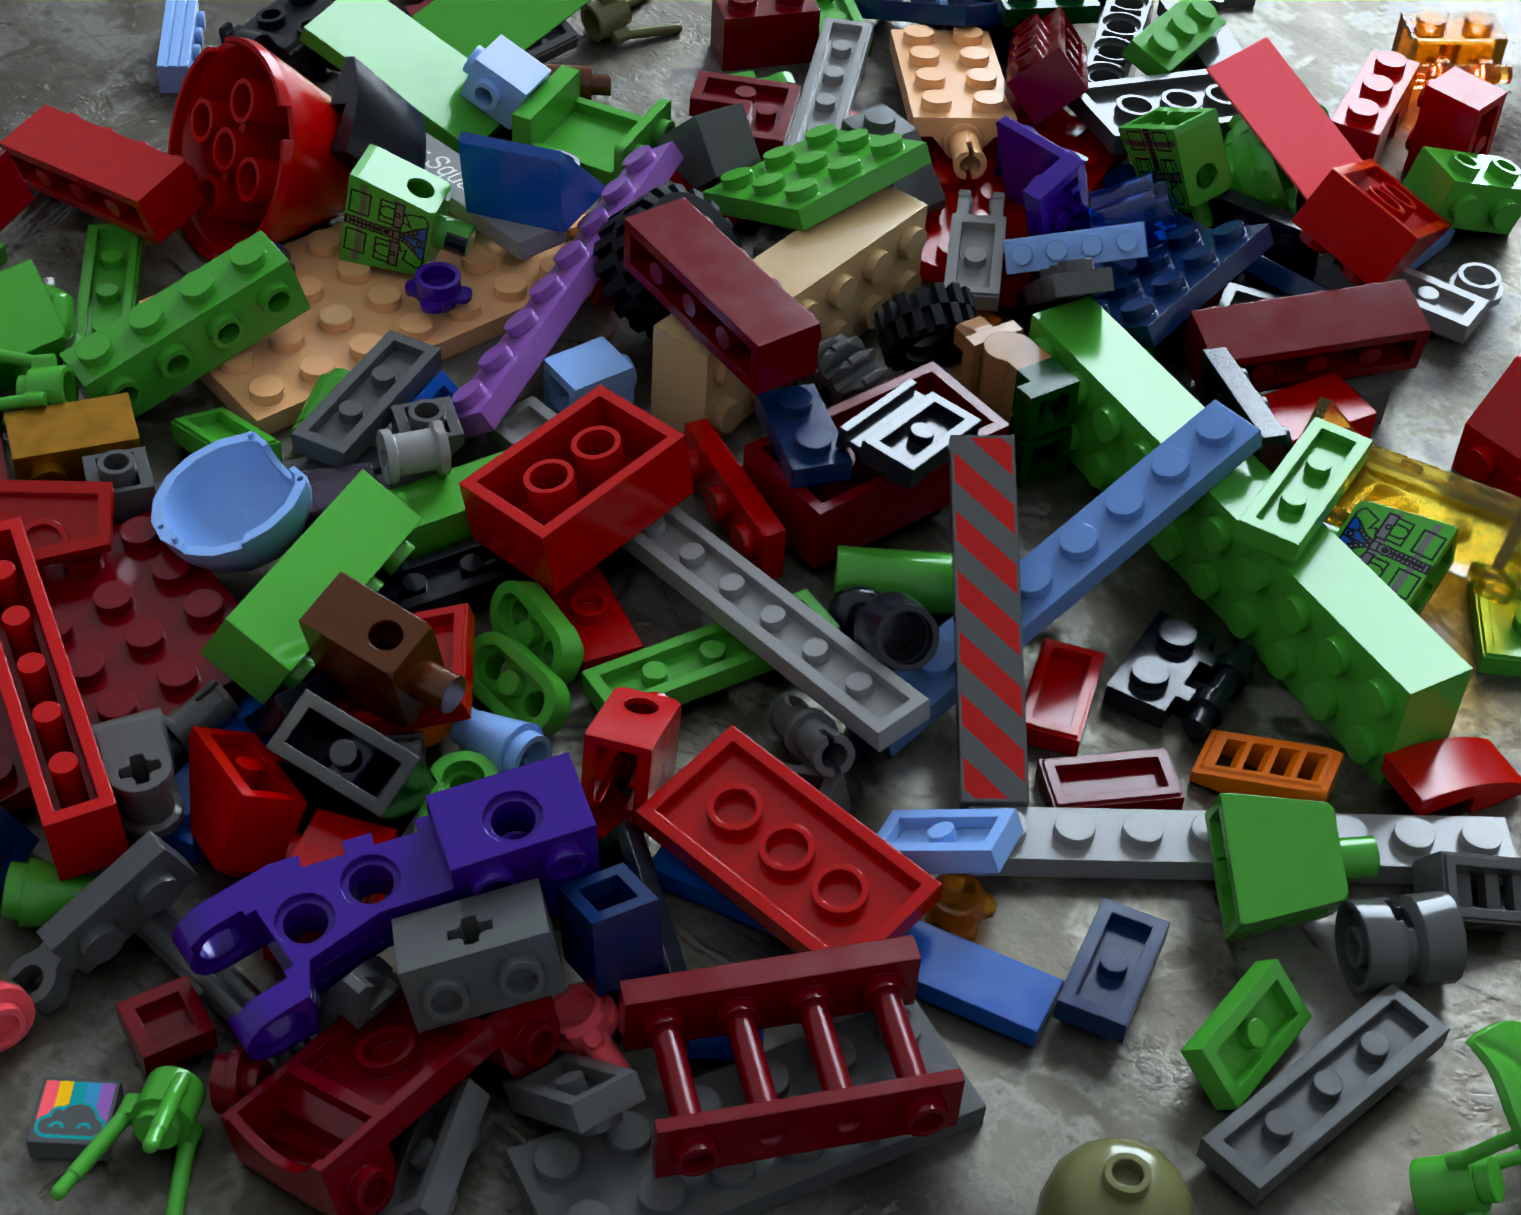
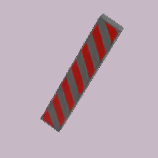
[948,435,1029,809]

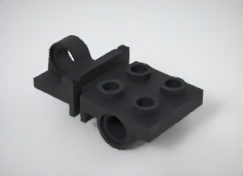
[219,0,341,86]

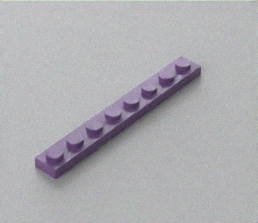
[451,141,684,439]

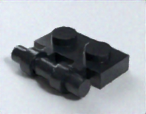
[1103,610,1257,739]

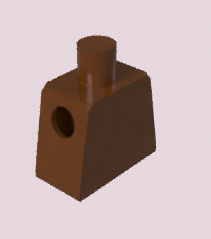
[299,572,466,727]

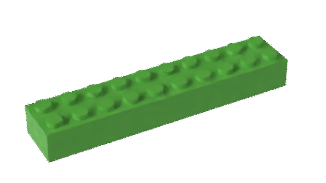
[1028,296,1473,786]

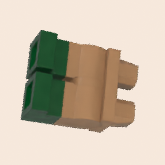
[950,316,1080,489]

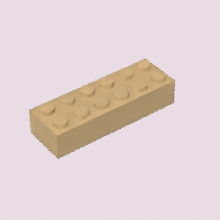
[651,185,928,436]

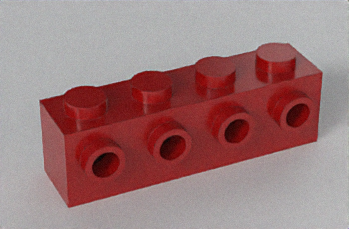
[0,104,205,244]

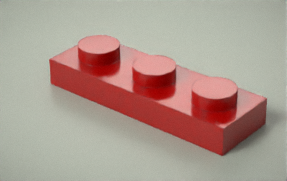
[684,418,786,579]

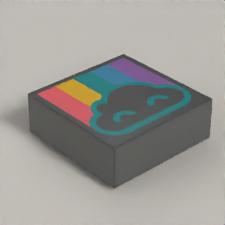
[26,1077,124,1161]

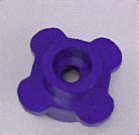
[405,262,472,315]

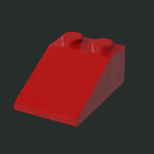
[1291,158,1452,286]

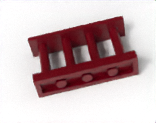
[618,935,965,1179]

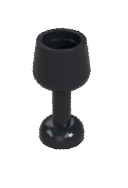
[828,584,939,672]

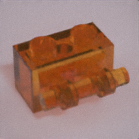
[1391,9,1513,89]

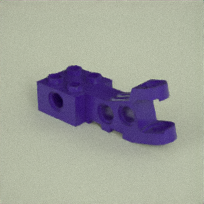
[172,752,600,1060]

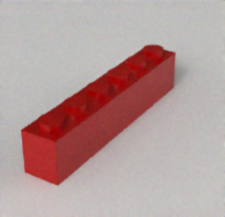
[0,516,129,882]

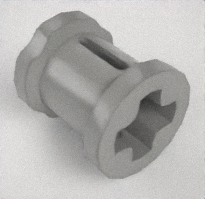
[376,420,452,485]

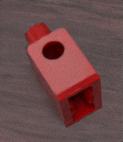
[581,687,682,842]

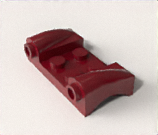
[220,971,560,1215]

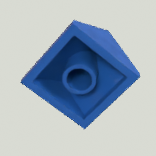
[458,131,604,233]

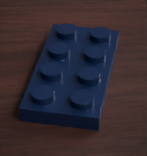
[1095,220,1275,348]

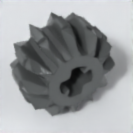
[797,334,888,408]

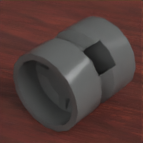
[1335,890,1468,994]

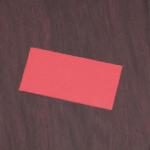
[1206,37,1362,201]

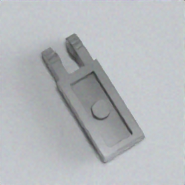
[944,189,1007,312]

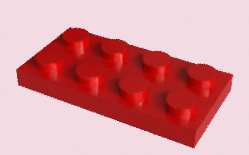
[635,725,942,953]

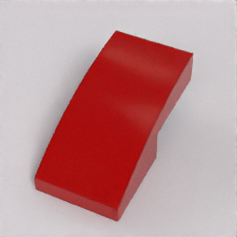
[1381,737,1521,815]

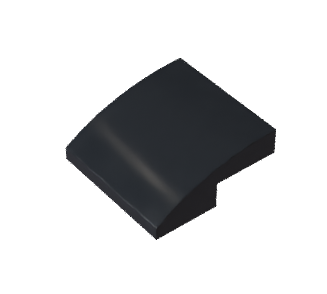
[330,56,426,170]

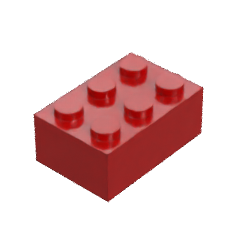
[459,385,695,595]

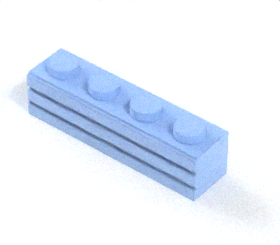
[156,0,206,93]
[1003,221,1149,276]

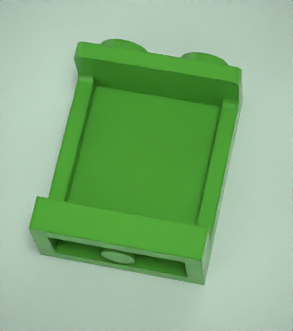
[512,65,675,187]

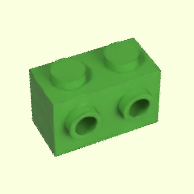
[1402,146,1521,235]

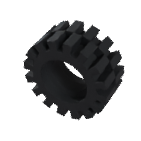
[873,282,979,373]

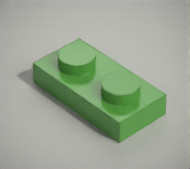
[1180,959,1312,1111]

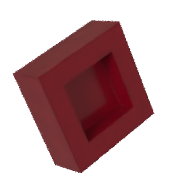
[115,975,218,1076]

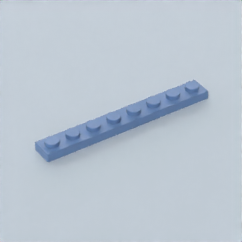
[884,400,1262,757]

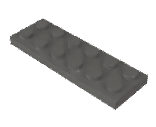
[506,999,986,1215]

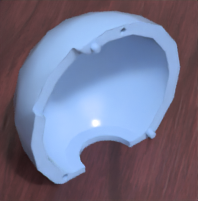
[151,431,313,573]

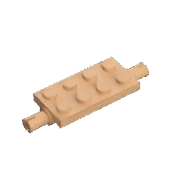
[889,23,1017,180]

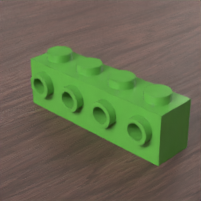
[59,230,311,418]
[200,469,423,704]

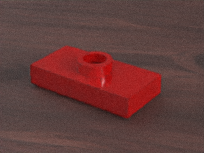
[538,565,643,676]

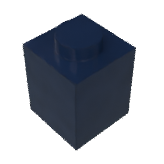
[557,863,664,997]

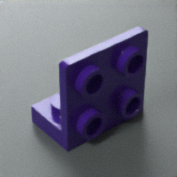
[996,115,1091,237]

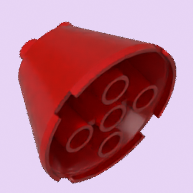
[168,36,352,260]

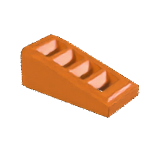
[1189,729,1344,802]

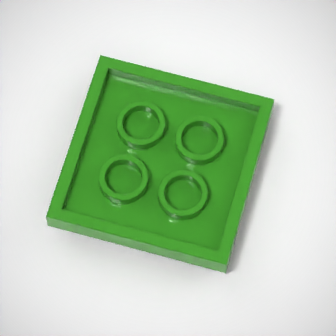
[703,124,932,231]

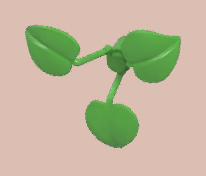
[1409,1020,1521,1215]

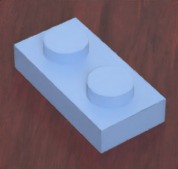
[877,808,1024,876]

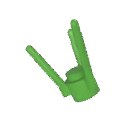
[0,349,79,432]
[50,1065,207,1215]

